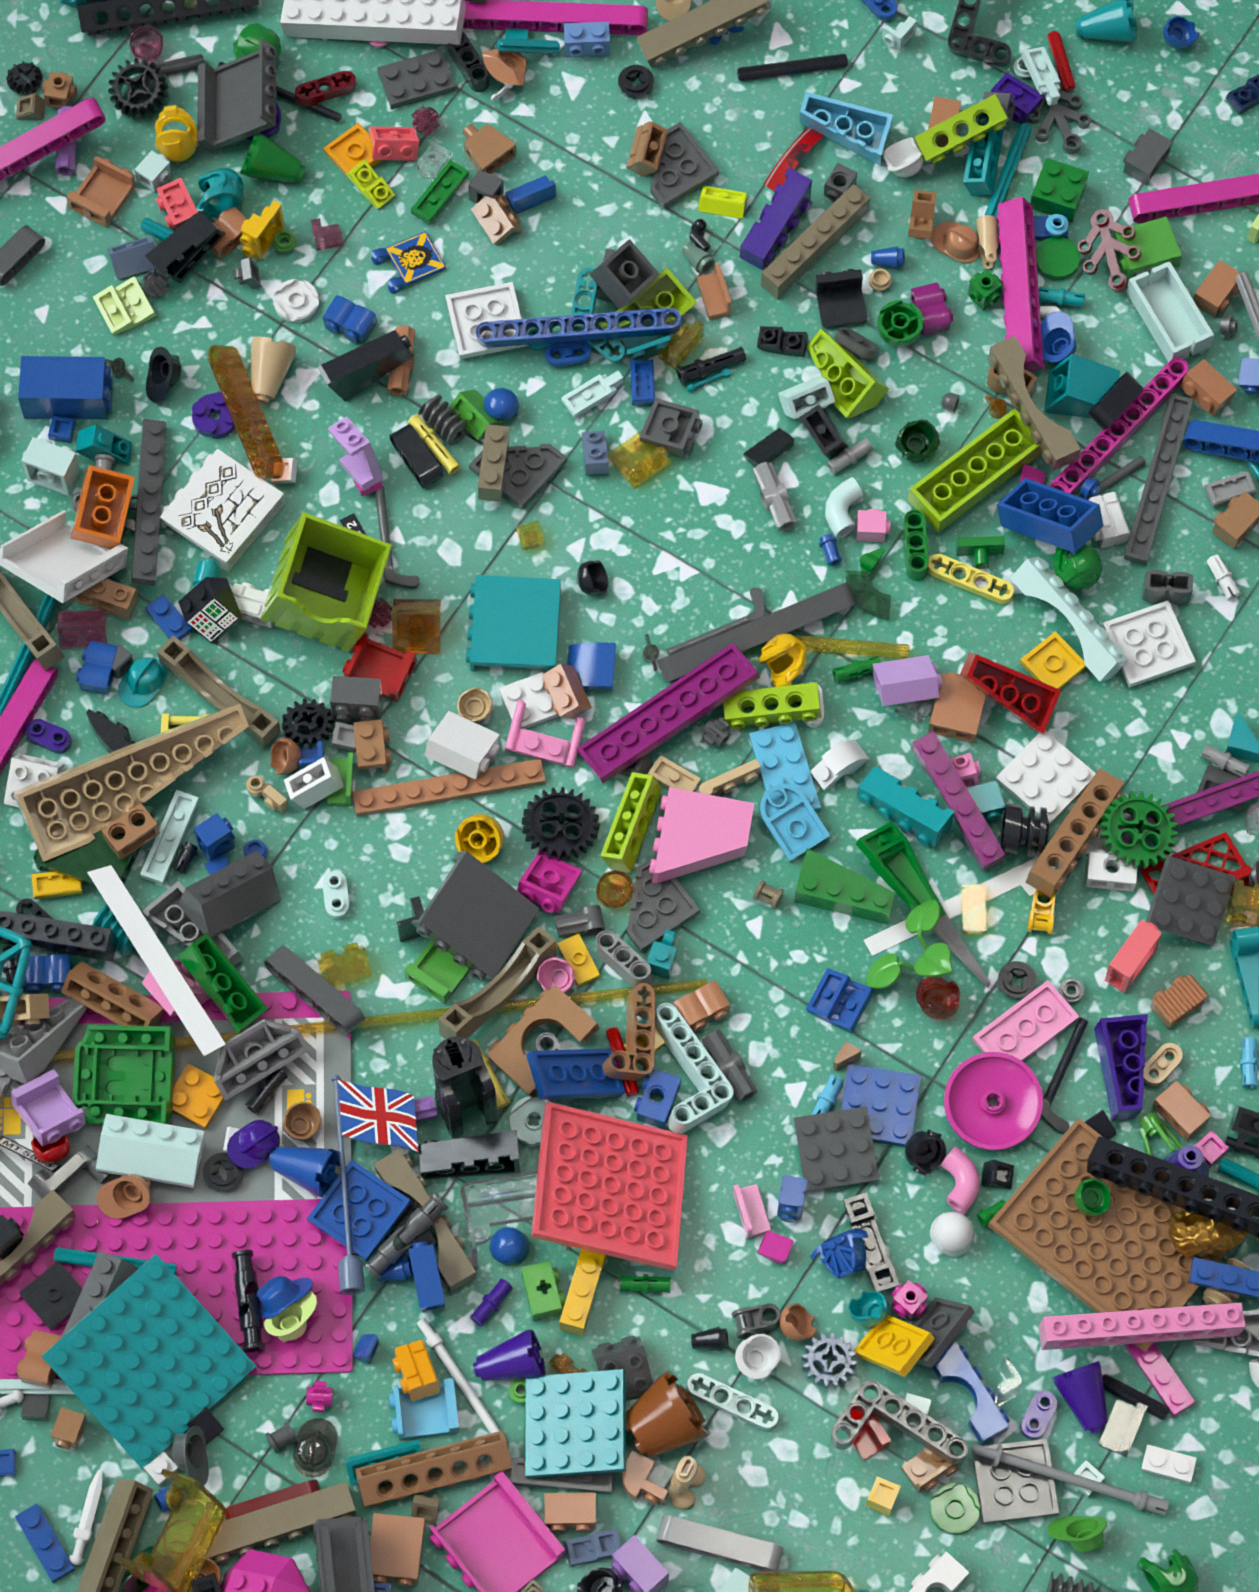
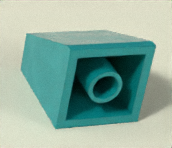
[1044,354,1120,418]

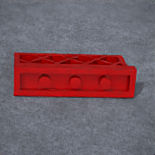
[1140,832,1252,895]

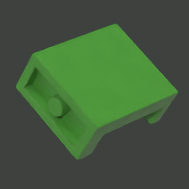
[1113,217,1182,280]
[404,940,471,1005]

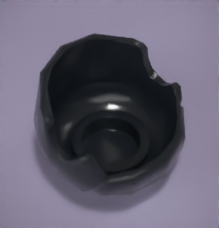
[577,560,608,596]

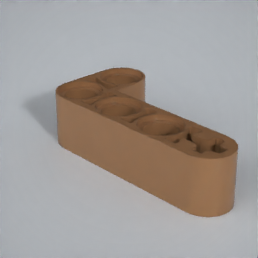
[602,983,655,1081]

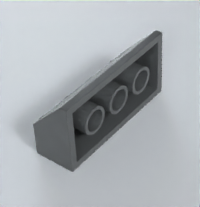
[178,851,280,938]
[61,1251,139,1338]

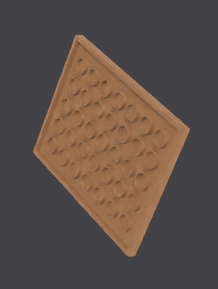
[988,1118,1228,1352]

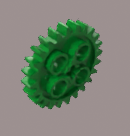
[1099,791,1178,869]

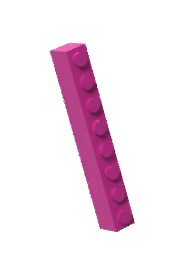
[997,197,1044,372]

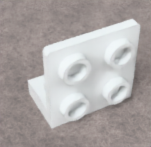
[4,753,65,807]

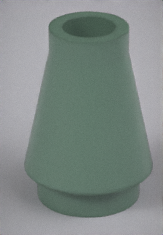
[682,243,715,274]

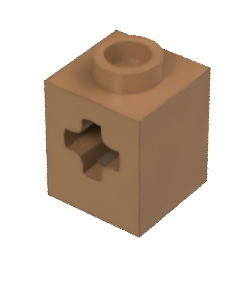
[51,1407,88,1450]

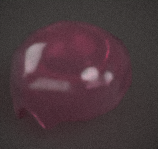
[129,25,163,62]

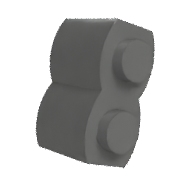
[1142,570,1193,605]

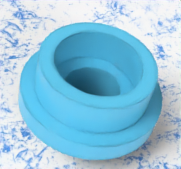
[1045,214,1068,237]

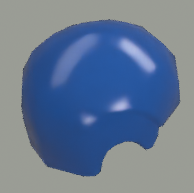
[1163,16,1199,50]
[484,388,519,421]
[489,1227,530,1265]

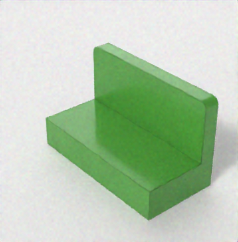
[449,389,504,440]
[327,752,355,807]

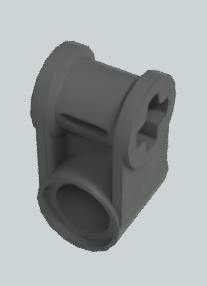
[731,1303,781,1339]

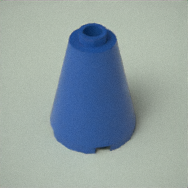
[269,1146,340,1198]

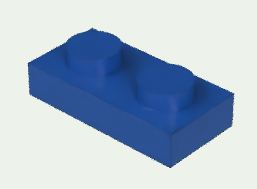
[145,594,193,640]

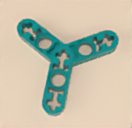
[528,267,626,363]

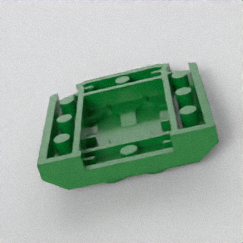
[73,1025,176,1125]

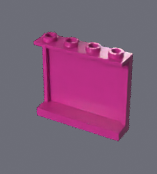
[429,1471,566,1592]

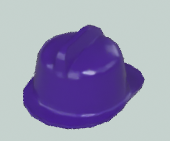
[227,1120,280,1168]

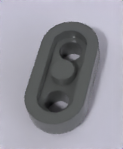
[835,327,879,360]

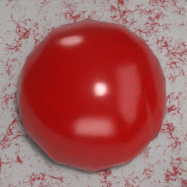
[31,1135,71,1164]

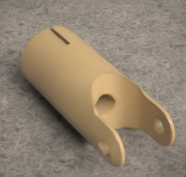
[976,215,999,270]

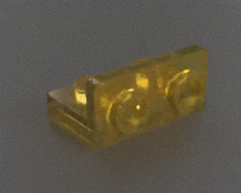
[658,320,704,370]
[316,942,372,987]

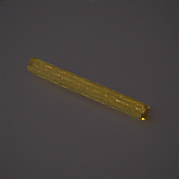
[795,635,910,658]

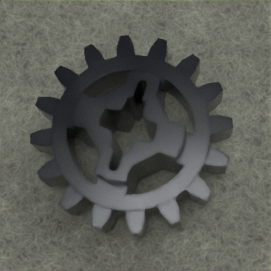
[282,699,334,749]

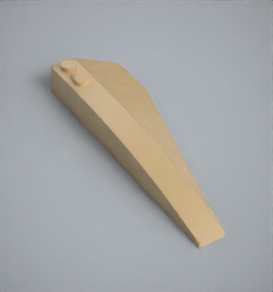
[13,704,249,862]

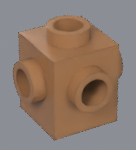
[43,72,77,109]

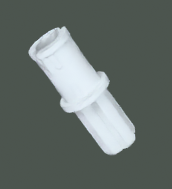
[1207,555,1241,601]

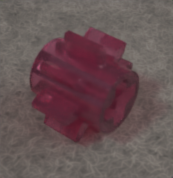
[411,105,440,135]
[368,598,393,628]

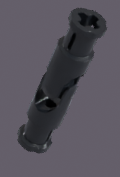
[231,1250,265,1353]

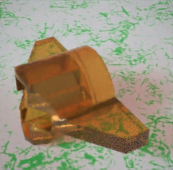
[985,395,1006,419]

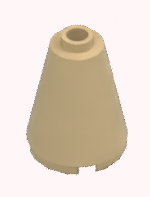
[251,337,296,403]

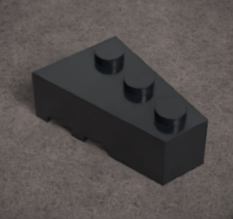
[145,211,226,283]

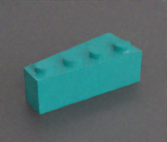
[857,766,954,850]

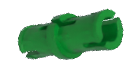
[832,656,881,683]
[620,1274,671,1294]

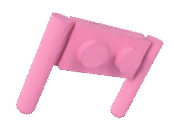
[505,700,586,768]

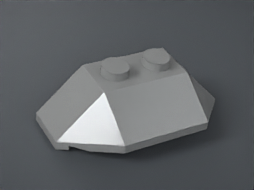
[214,1019,310,1101]

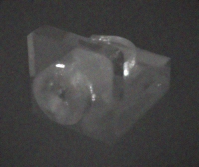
[895,699,934,724]

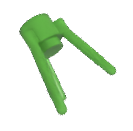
[1138,1112,1184,1156]

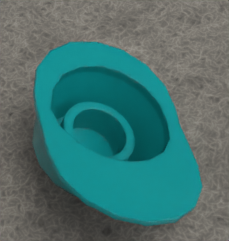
[118,658,167,708]

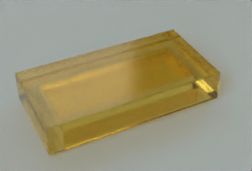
[961,884,987,933]

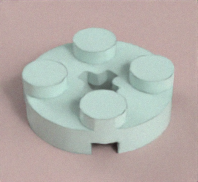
[509,1096,550,1147]

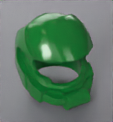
[1053,544,1103,590]

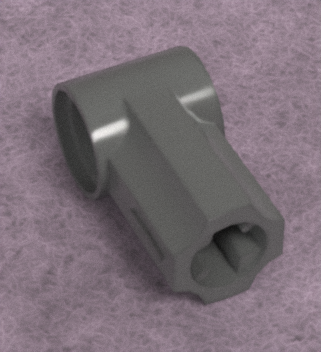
[555,905,605,938]

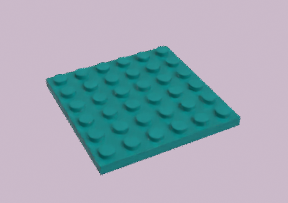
[41,1253,256,1470]

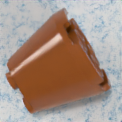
[626,1370,711,1457]

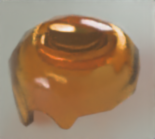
[595,870,634,909]

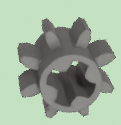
[142,269,170,298]
[702,718,731,748]

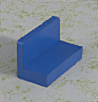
[505,175,556,214]

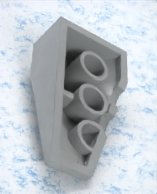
[0,998,88,1084]
[1192,1309,1259,1357]

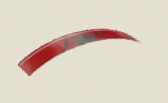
[763,127,824,191]

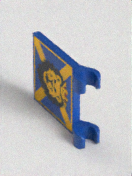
[371,231,446,294]

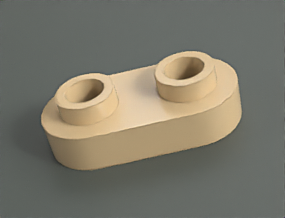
[1143,1043,1183,1086]

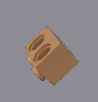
[101,803,160,860]

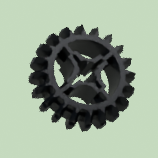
[108,58,169,119]

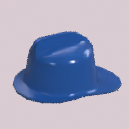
[1041,311,1077,363]
[257,1276,313,1319]

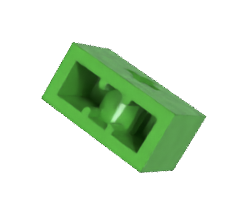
[521,1261,565,1321]

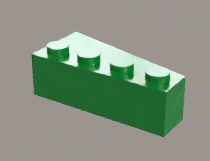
[794,848,895,924]

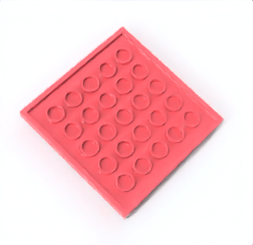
[531,1102,688,1271]

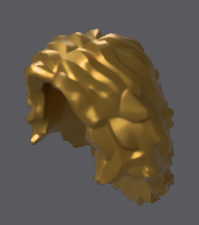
[1167,1211,1249,1259]

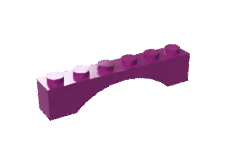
[911,731,1005,872]

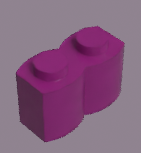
[910,282,953,336]

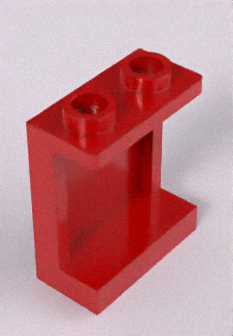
[343,633,417,702]

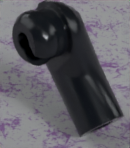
[689,219,711,252]

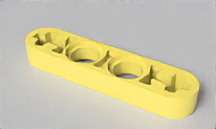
[928,554,1014,604]

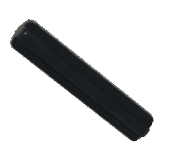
[1102,1374,1170,1420]

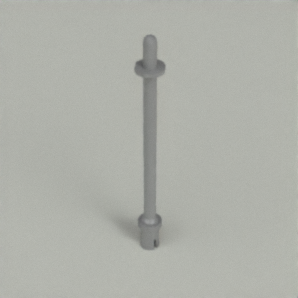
[972,1444,1169,1516]

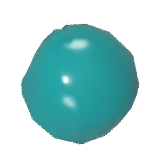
[848,1291,889,1327]

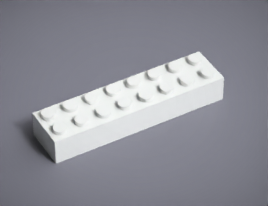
[280,0,466,45]

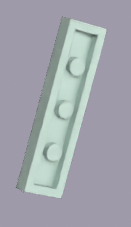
[140,790,199,885]

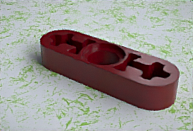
[294,71,356,107]

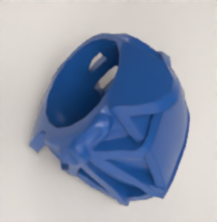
[810,1228,868,1279]

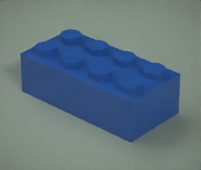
[997,478,1104,553]

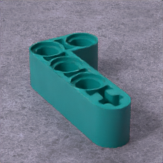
[1230,926,1259,1028]

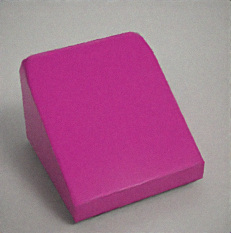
[1020,464,1045,484]
[757,1231,794,1264]

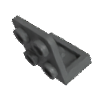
[591,1336,653,1400]

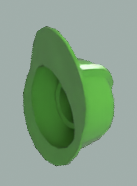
[1047,1516,1107,1552]

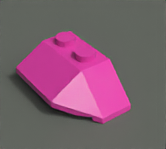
[220,1549,311,1592]

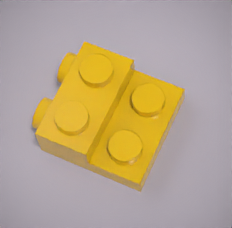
[240,200,285,260]

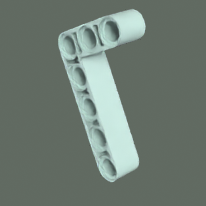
[655,1003,733,1134]

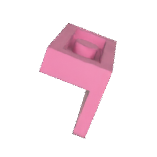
[733,1184,771,1239]

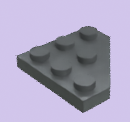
[650,122,719,209]
[469,444,567,509]
[627,855,700,953]

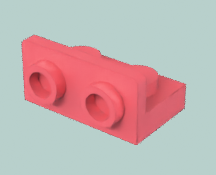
[369,126,419,161]
[155,178,198,230]

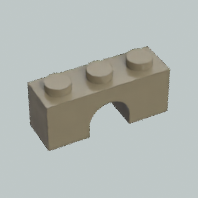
[478,424,510,502]

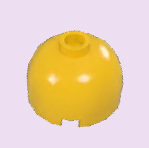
[455,814,504,863]

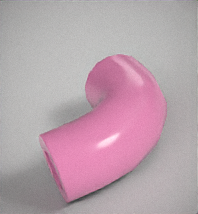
[941,1147,980,1215]

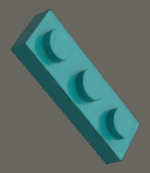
[345,1439,422,1485]

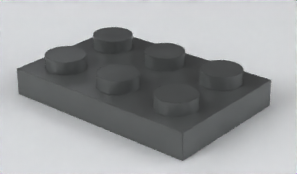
[377,49,455,109]
[914,1297,975,1368]

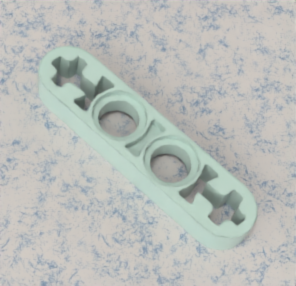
[687,1373,778,1431]

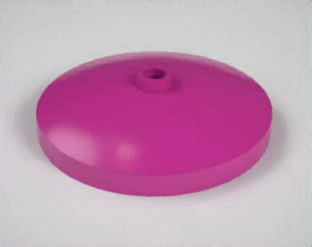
[944,1052,1043,1151]

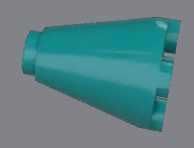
[1075,0,1138,42]

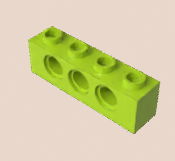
[914,94,1009,164]
[723,682,822,729]
[600,772,662,873]

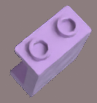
[328,417,383,491]
[11,1069,85,1147]

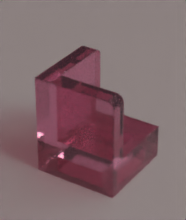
[311,218,343,251]

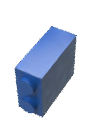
[408,1241,445,1312]

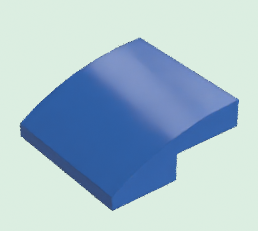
[567,642,616,692]
[806,968,874,1033]

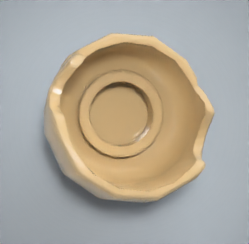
[457,687,493,724]

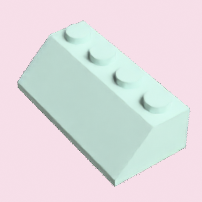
[96,1114,204,1188]

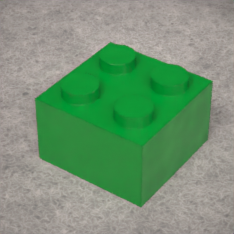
[1030,158,1089,222]

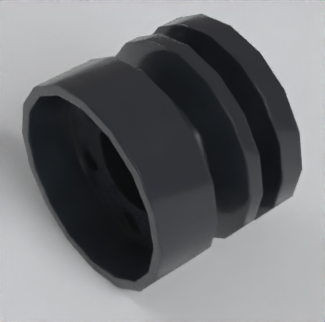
[1001,804,1049,857]

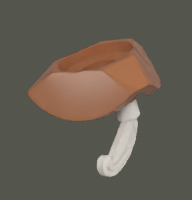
[482,49,527,101]

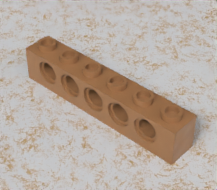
[1025,768,1124,897]
[355,1430,513,1507]

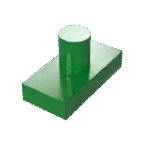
[956,536,1005,569]

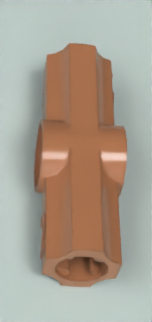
[388,325,415,396]

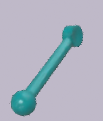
[686,368,731,392]

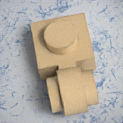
[246,775,288,814]

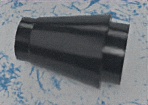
[691,1326,729,1351]

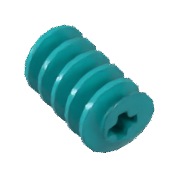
[92,904,136,957]

